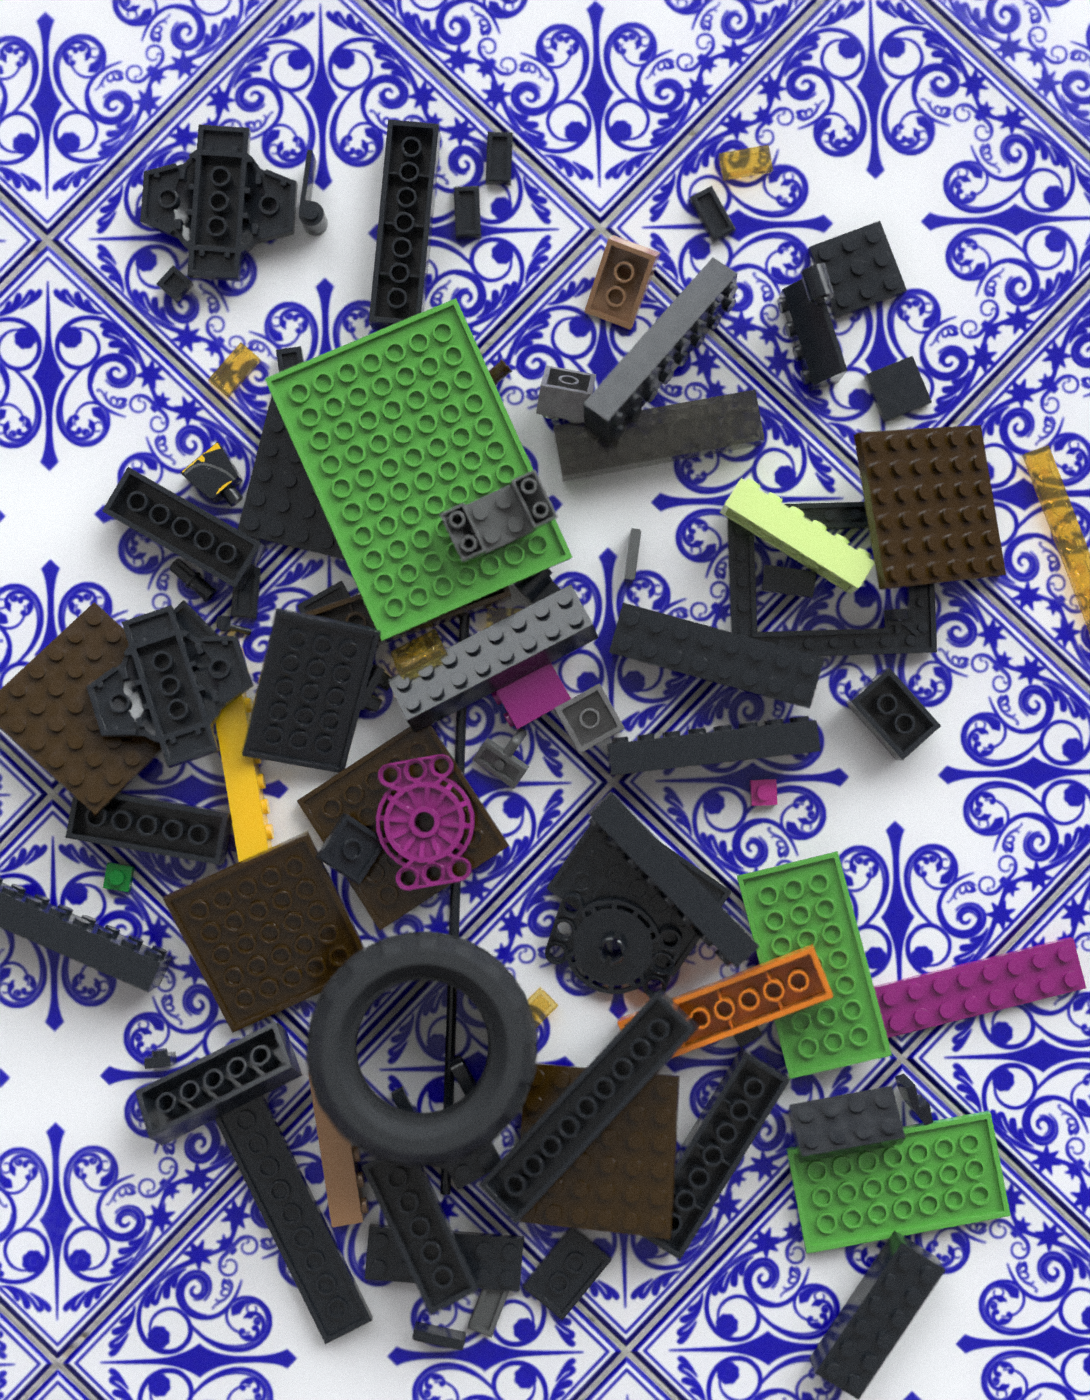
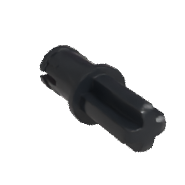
[170,559,217,602]

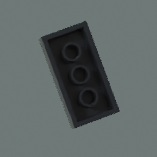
[788,1086,906,1163]

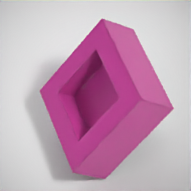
[750,779,778,806]

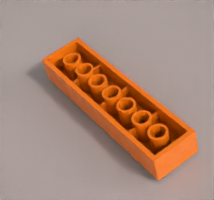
[617,944,833,1058]

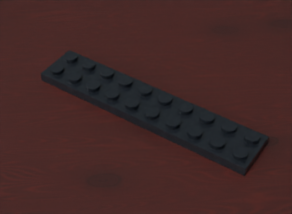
[215,1095,373,1344]

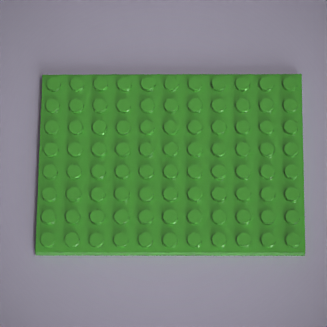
[265,298,572,642]

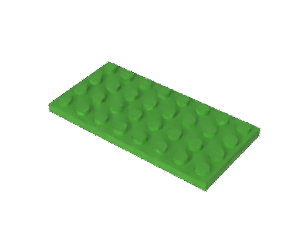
[737,851,892,1079]
[786,1111,1011,1254]

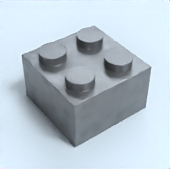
[536,365,596,424]
[554,683,625,754]

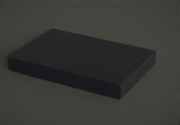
[523,1228,612,1320]

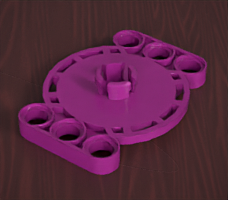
[376,754,475,890]

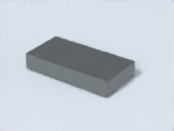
[624,528,641,583]
[468,1289,509,1337]

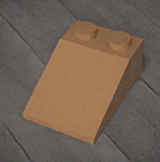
[584,235,660,330]

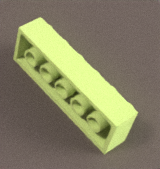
[720,478,875,594]

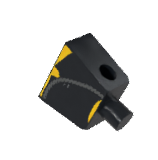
[180,442,243,507]

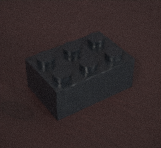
[846,668,941,760]

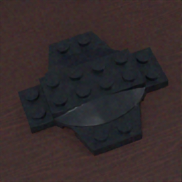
[140,125,298,281]
[87,605,254,768]

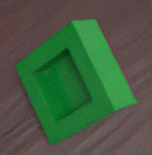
[103,862,135,892]

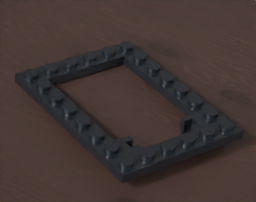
[727,502,937,656]

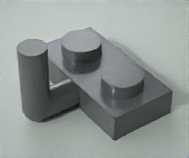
[472,729,530,789]

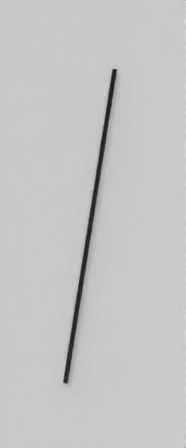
[440,614,470,1195]

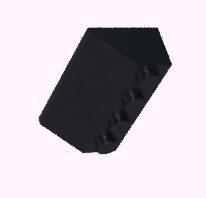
[777,279,848,391]

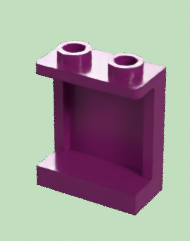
[491,663,571,730]

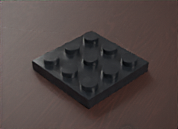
[808,221,907,319]

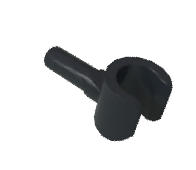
[217,616,252,635]

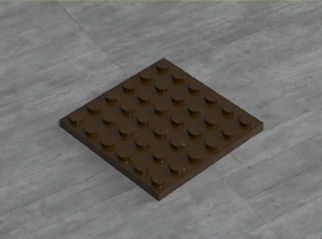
[854,425,1006,590]
[0,602,162,816]
[297,725,510,930]
[163,831,365,1033]
[519,1063,680,1239]

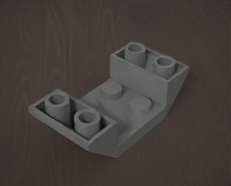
[439,470,558,562]

